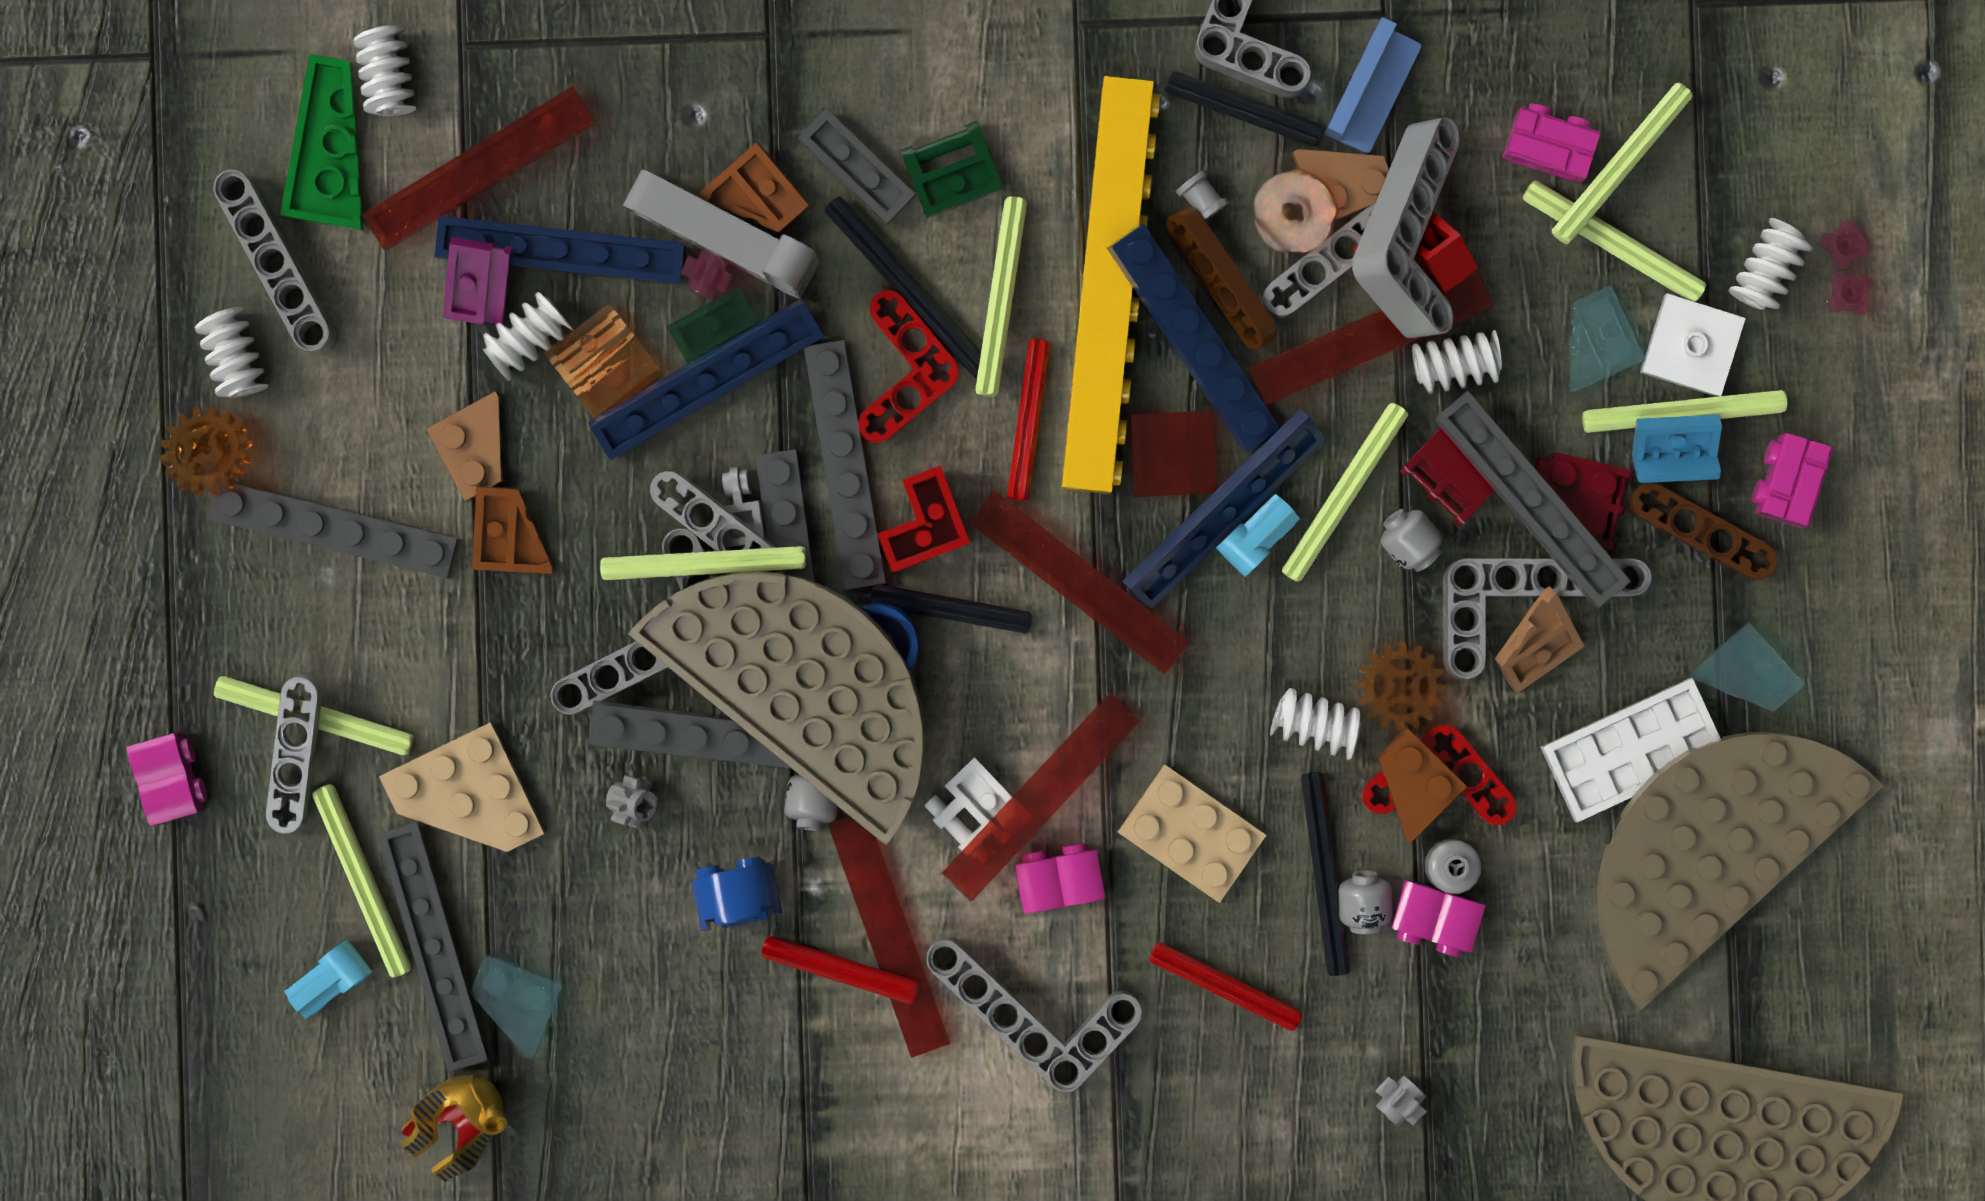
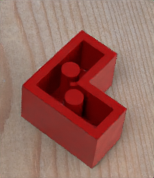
[1353,212,1478,293]
[878,465,970,574]

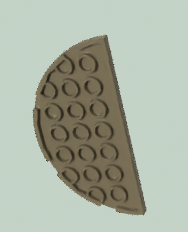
[628,572,925,846]
[1597,732,1883,1010]
[1572,1035,1904,1201]

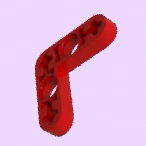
[858,290,959,444]
[1361,724,1516,825]

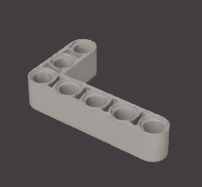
[1194,0,1311,99]
[1352,117,1460,339]
[622,169,820,299]
[551,528,718,714]
[1443,559,1652,679]
[926,937,1142,1092]

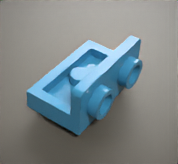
[1632,415,1722,483]

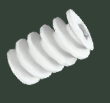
[354,25,416,116]
[1729,218,1813,310]
[483,292,574,381]
[195,307,269,398]
[1412,330,1502,394]
[1270,688,1362,761]

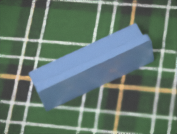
[1324,17,1421,154]

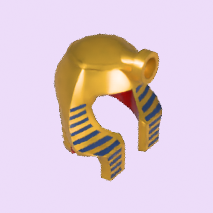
[401,1075,507,1183]

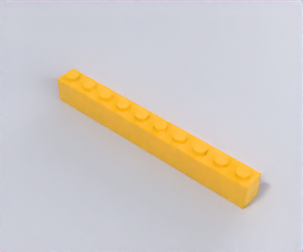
[1061,76,1160,494]

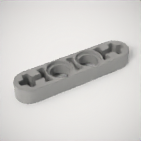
[1262,204,1375,318]
[650,471,787,574]
[266,673,323,834]

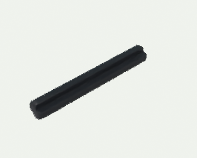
[1166,71,1323,146]
[870,584,1032,633]

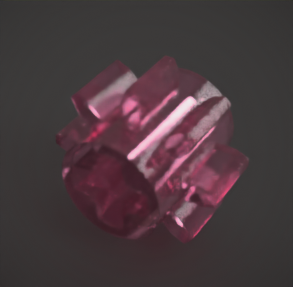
[681,250,734,301]

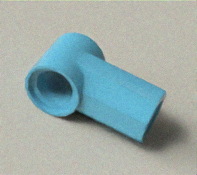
[1216,494,1300,577]
[284,939,373,1019]

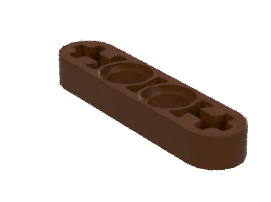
[1167,206,1277,350]
[1628,482,1778,580]

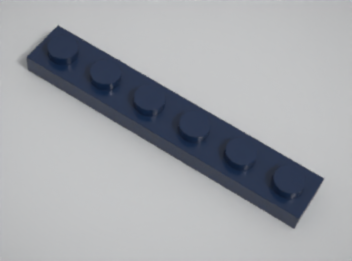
[434,216,686,285]
[1107,223,1280,453]
[588,298,824,460]
[1122,409,1327,611]

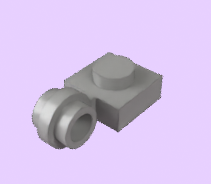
[722,466,767,547]

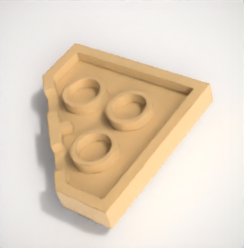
[379,722,546,852]

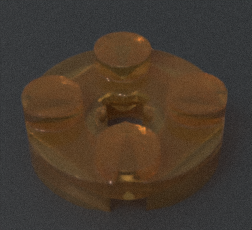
[1254,168,1339,253]

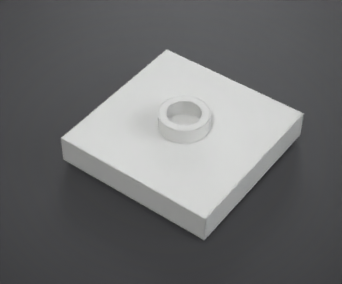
[1640,293,1746,397]

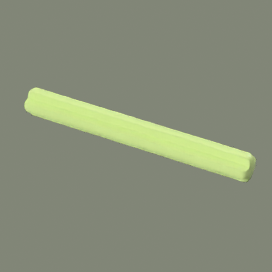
[1552,83,1693,244]
[1523,180,1706,302]
[975,196,1027,397]
[1582,390,1788,433]
[1282,403,1408,582]
[600,546,807,580]
[214,676,414,755]
[312,784,412,978]

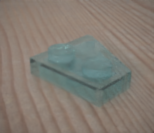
[1568,285,1645,393]
[1688,622,1805,712]
[470,954,564,1060]

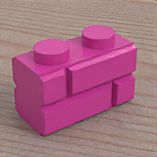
[1502,104,1600,184]
[1752,433,1833,529]

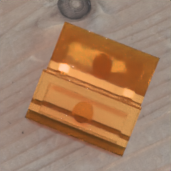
[544,303,663,418]

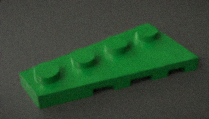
[280,54,364,232]

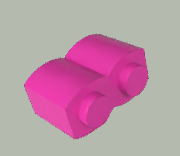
[126,732,207,826]
[1014,843,1106,914]
[1389,879,1486,957]

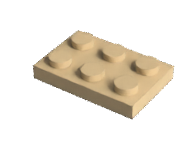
[1117,764,1266,903]

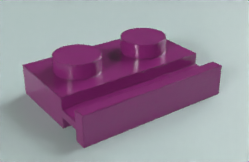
[442,237,512,327]

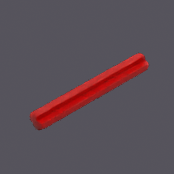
[1007,339,1050,501]
[761,936,920,1004]
[1149,942,1302,1031]

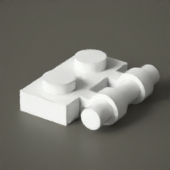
[924,757,1032,865]

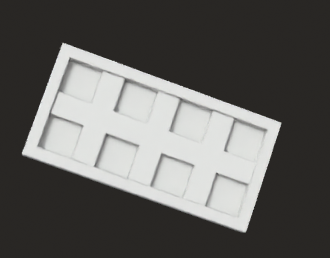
[1540,678,1721,822]

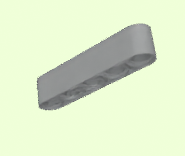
[213,169,337,355]

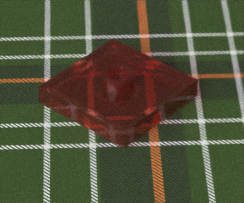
[1129,410,1217,497]

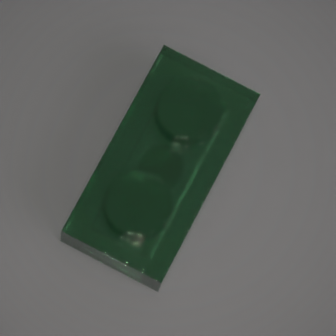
[667,286,759,364]

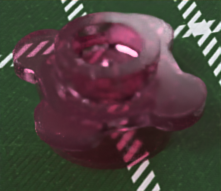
[1820,221,1870,270]
[1827,271,1871,315]

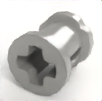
[1176,169,1229,222]

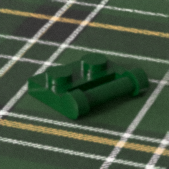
[900,121,1003,219]

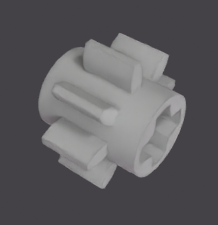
[606,775,657,829]
[1375,1075,1427,1127]

